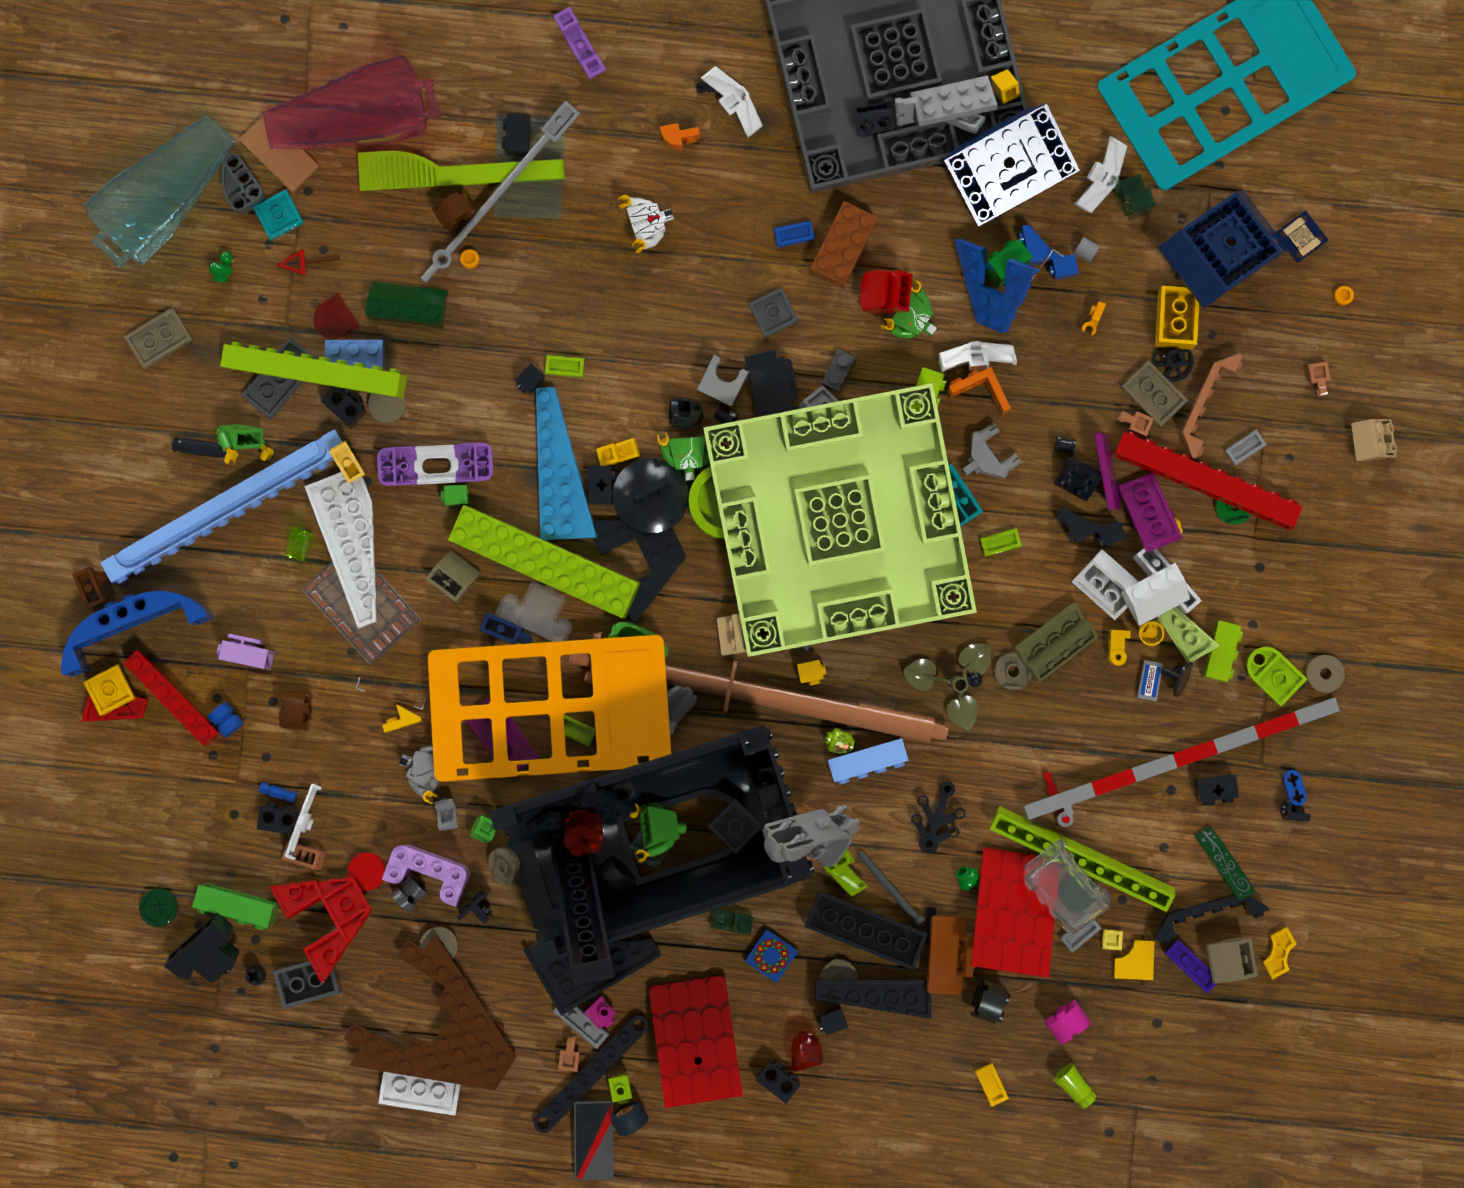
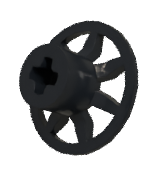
[1152,347,1194,382]

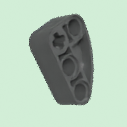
[222,153,266,215]

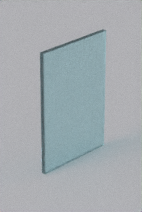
[493,116,564,219]

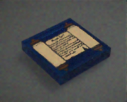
[1276,210,1328,264]

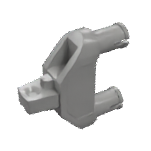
[962,422,1022,478]

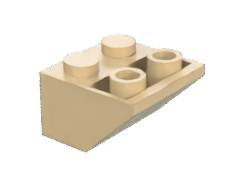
[1351,419,1397,461]

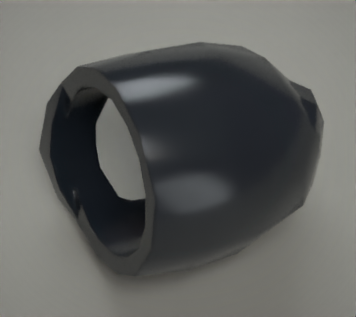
[668,397,704,429]

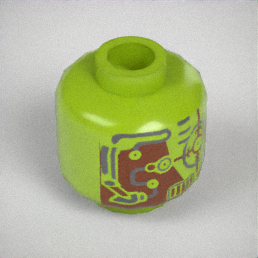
[825,728,855,756]

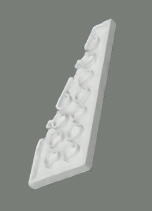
[304,472,377,629]

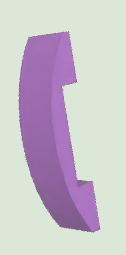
[553,7,606,79]

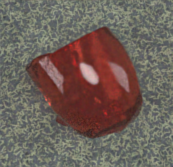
[790,1031,823,1072]

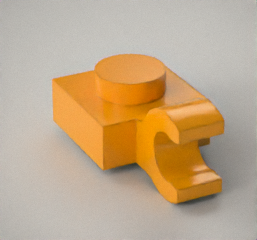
[1081,301,1106,336]

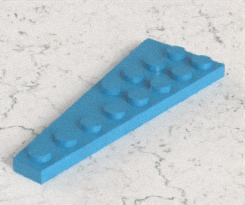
[536,387,597,541]

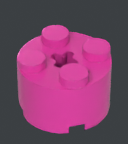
[1044,999,1091,1045]

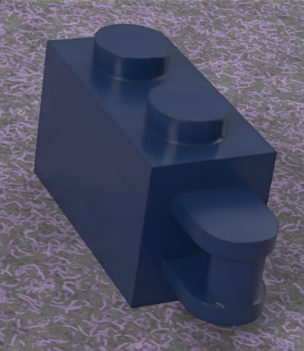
[480,613,533,645]

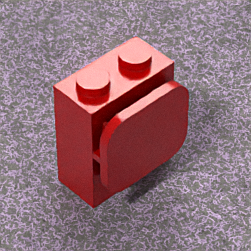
[860,270,913,315]

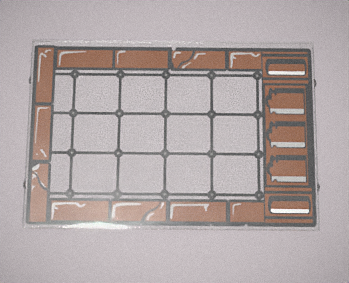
[301,561,421,665]

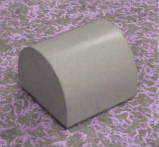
[1073,237,1100,263]

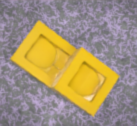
[596,438,641,466]

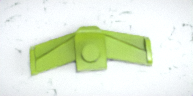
[823,849,869,897]

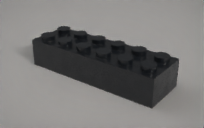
[804,890,928,970]

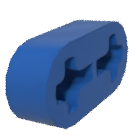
[1282,770,1307,806]

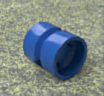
[207,702,244,738]

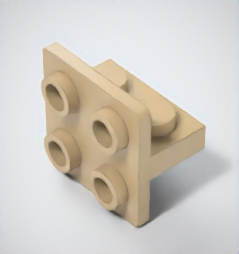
[717,614,758,656]

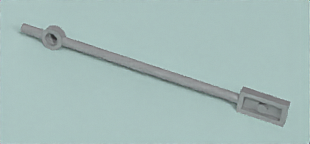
[421,100,580,283]

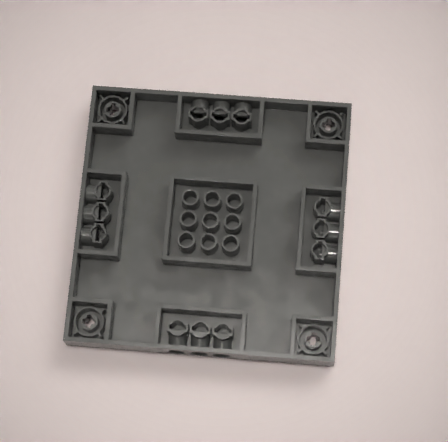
[764,0,1027,194]

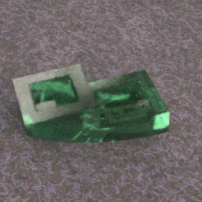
[710,909,754,935]

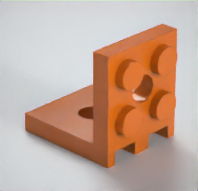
[946,367,1011,417]

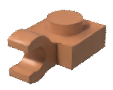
[1307,362,1331,398]
[1117,411,1154,437]
[558,1036,580,1072]

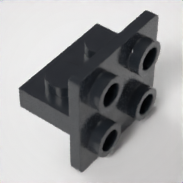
[1054,456,1102,501]
[457,890,493,924]

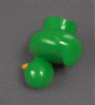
[209,251,235,282]
[955,866,980,891]

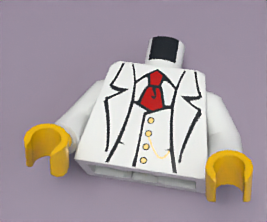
[618,195,674,253]

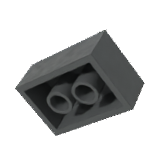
[273,961,343,1009]

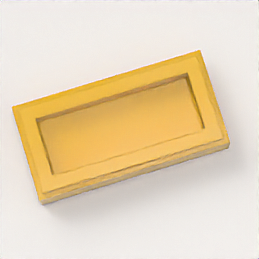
[975,1063,1009,1107]

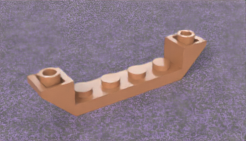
[1180,353,1243,461]

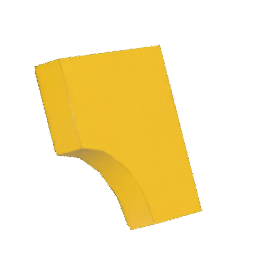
[1114,940,1155,980]

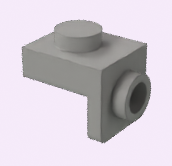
[434,798,459,831]

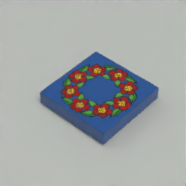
[745,929,798,983]

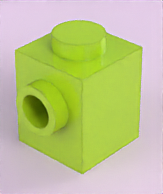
[608,1073,633,1104]

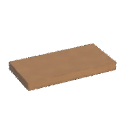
[239,113,320,193]

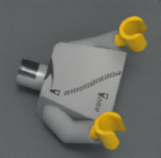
[399,745,439,804]

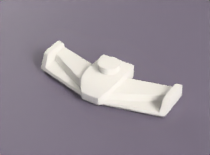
[701,66,763,138]
[1074,137,1127,213]
[939,341,1017,373]
[285,784,322,861]

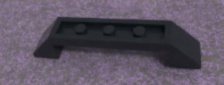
[1153,894,1269,944]

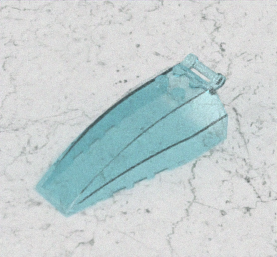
[84,115,235,269]

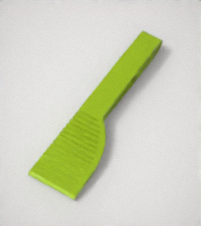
[357,151,565,191]

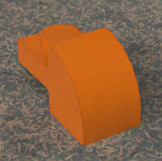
[660,123,700,150]

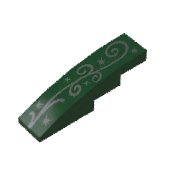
[1194,826,1256,902]

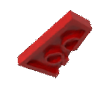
[81,695,149,722]

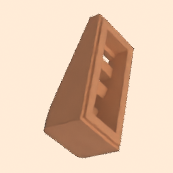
[281,841,326,870]

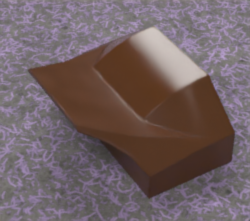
[72,567,113,610]

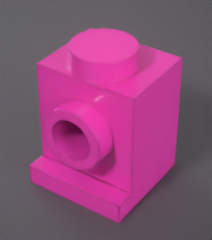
[584,996,616,1030]

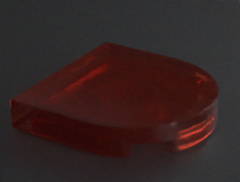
[313,293,359,339]

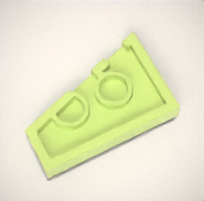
[1157,607,1220,662]

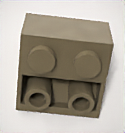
[426,550,482,604]
[1206,937,1258,984]

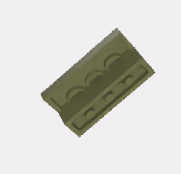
[1015,602,1098,683]

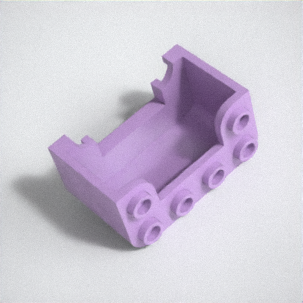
[382,844,471,907]

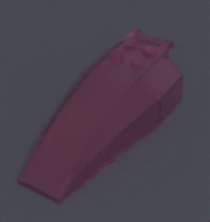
[263,55,441,149]

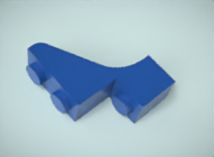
[1018,225,1079,281]

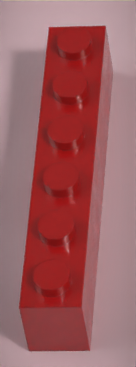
[123,650,220,746]

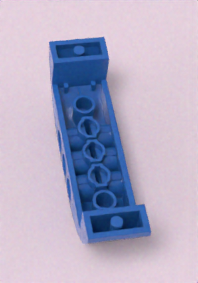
[61,591,214,677]

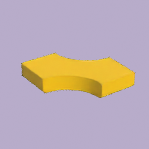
[1262,927,1297,980]

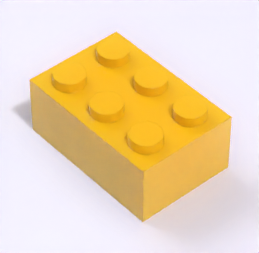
[1155,286,1199,350]

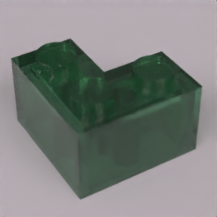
[1115,174,1156,221]

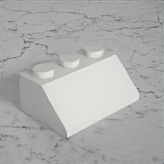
[1072,549,1139,620]
[1120,563,1190,626]

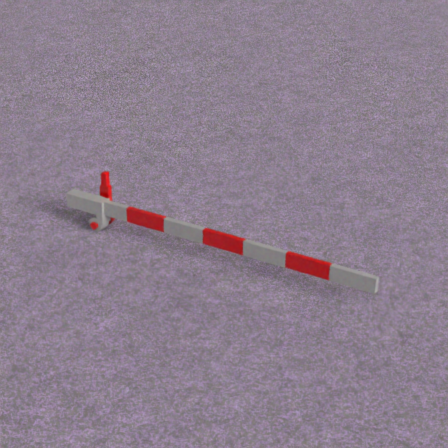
[1022,697,1340,827]

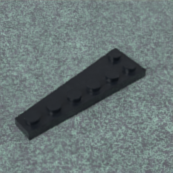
[815,979,931,1018]

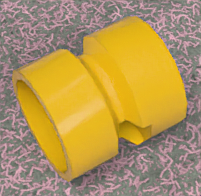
[1139,617,1164,646]

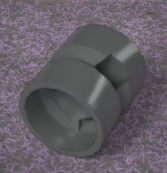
[391,875,428,912]

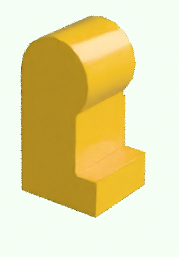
[1108,630,1131,666]

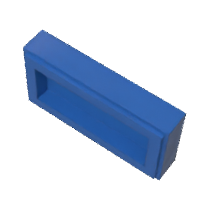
[774,221,815,248]

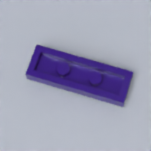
[1164,939,1217,994]

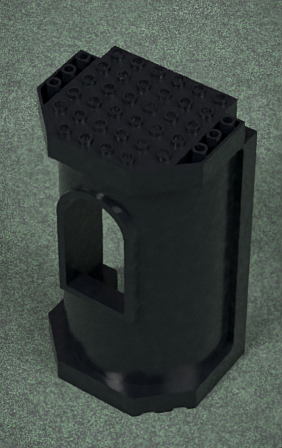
[489,725,815,966]

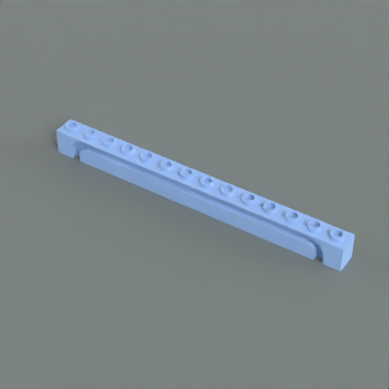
[100,429,343,585]

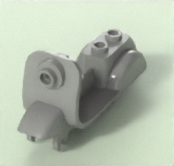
[763,804,860,867]

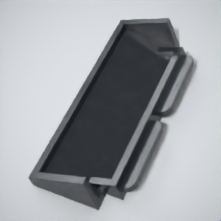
[745,349,800,417]

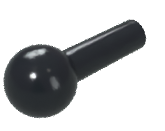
[947,672,983,687]

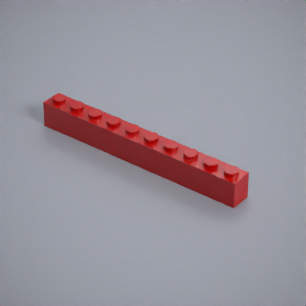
[1113,432,1302,531]

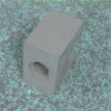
[697,355,750,406]

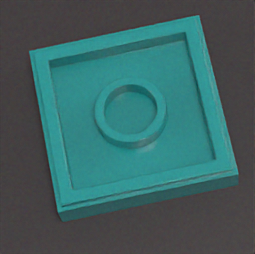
[253,189,304,241]

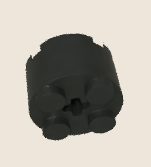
[970,979,1010,1024]

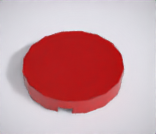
[347,852,386,891]

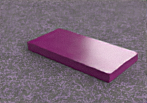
[1094,432,1122,511]
[1118,472,1183,553]
[466,698,539,779]

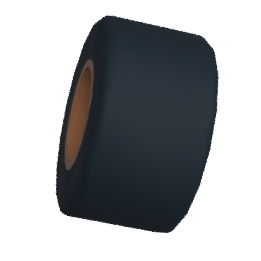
[610,1101,649,1136]

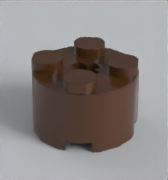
[432,189,476,232]
[279,690,313,731]

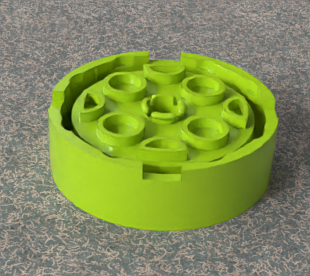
[689,466,725,541]

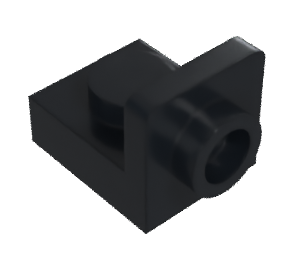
[1280,800,1310,822]

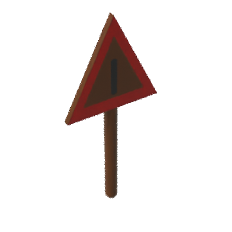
[277,248,340,276]

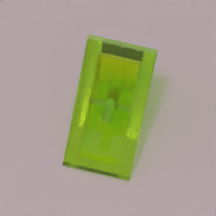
[286,526,314,562]

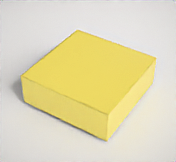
[1102,929,1123,951]

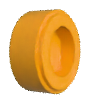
[460,249,480,269]
[1333,286,1354,306]

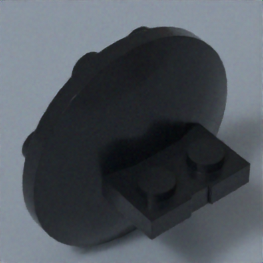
[612,458,689,534]

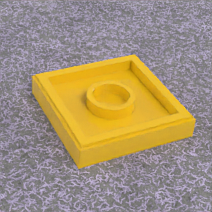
[83,664,136,716]

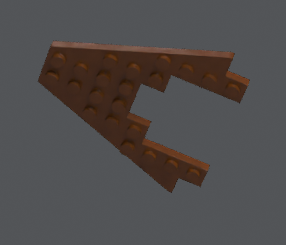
[343,934,517,1090]

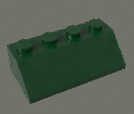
[365,281,448,328]

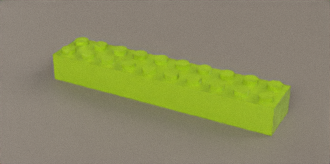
[448,505,641,618]

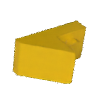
[328,441,365,484]
[382,705,423,733]

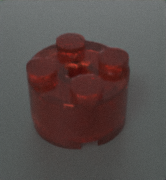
[564,810,604,856]

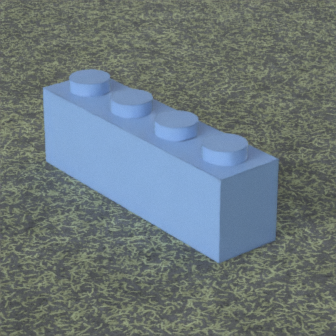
[827,738,909,785]

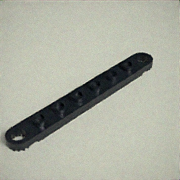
[534,1015,649,1133]

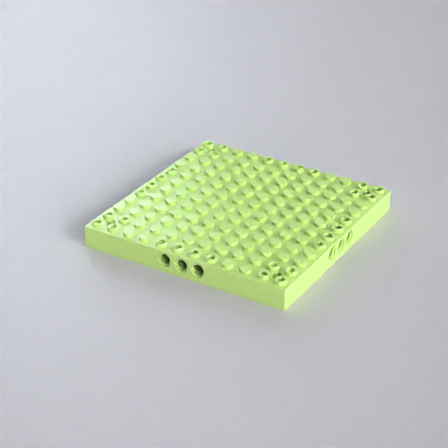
[703,383,977,657]

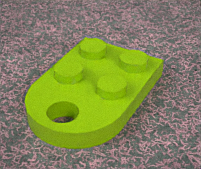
[1246,647,1307,707]

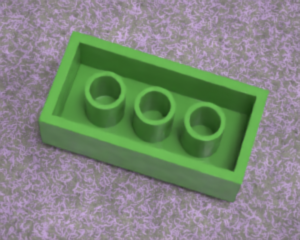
[192,883,280,930]

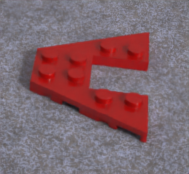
[269,877,373,983]

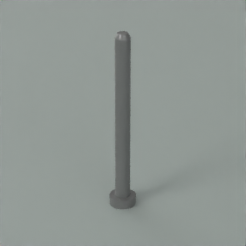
[858,851,925,928]

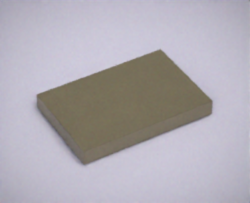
[124,307,193,370]
[1121,360,1189,427]

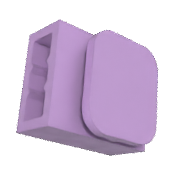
[217,634,275,670]

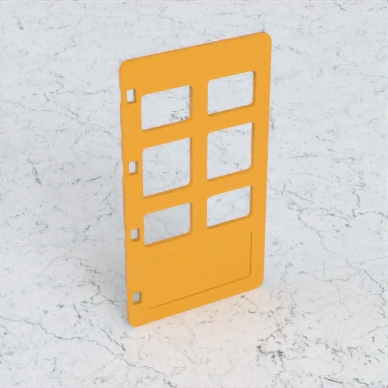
[428,635,671,782]

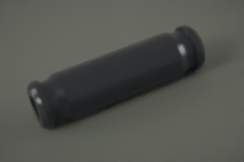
[172,437,226,458]

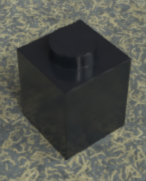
[515,363,546,395]

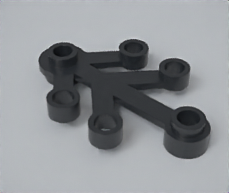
[911,781,966,854]

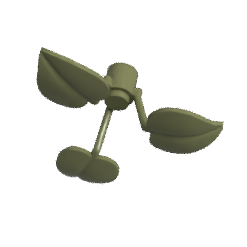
[903,643,991,731]

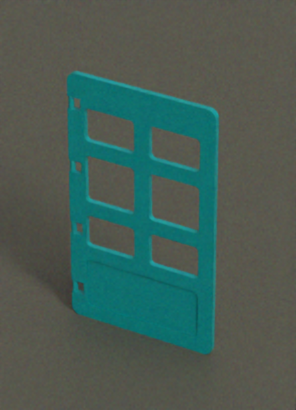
[1097,0,1356,191]

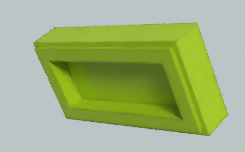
[545,355,585,378]
[979,528,1022,557]
[564,715,596,747]

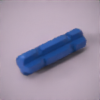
[259,782,297,803]

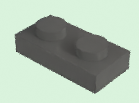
[821,349,855,392]

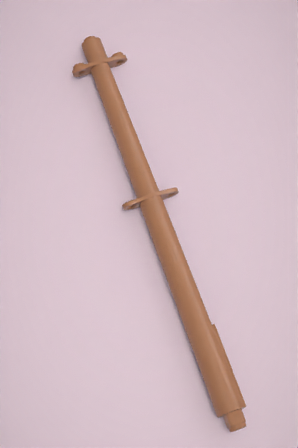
[566,632,949,743]

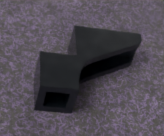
[1055,507,1127,549]

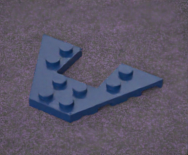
[955,239,1039,333]

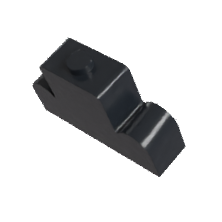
[164,913,240,983]

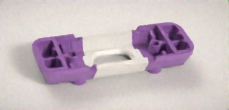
[377,443,493,486]

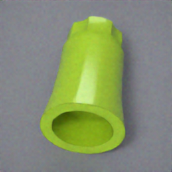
[1053,1063,1096,1109]

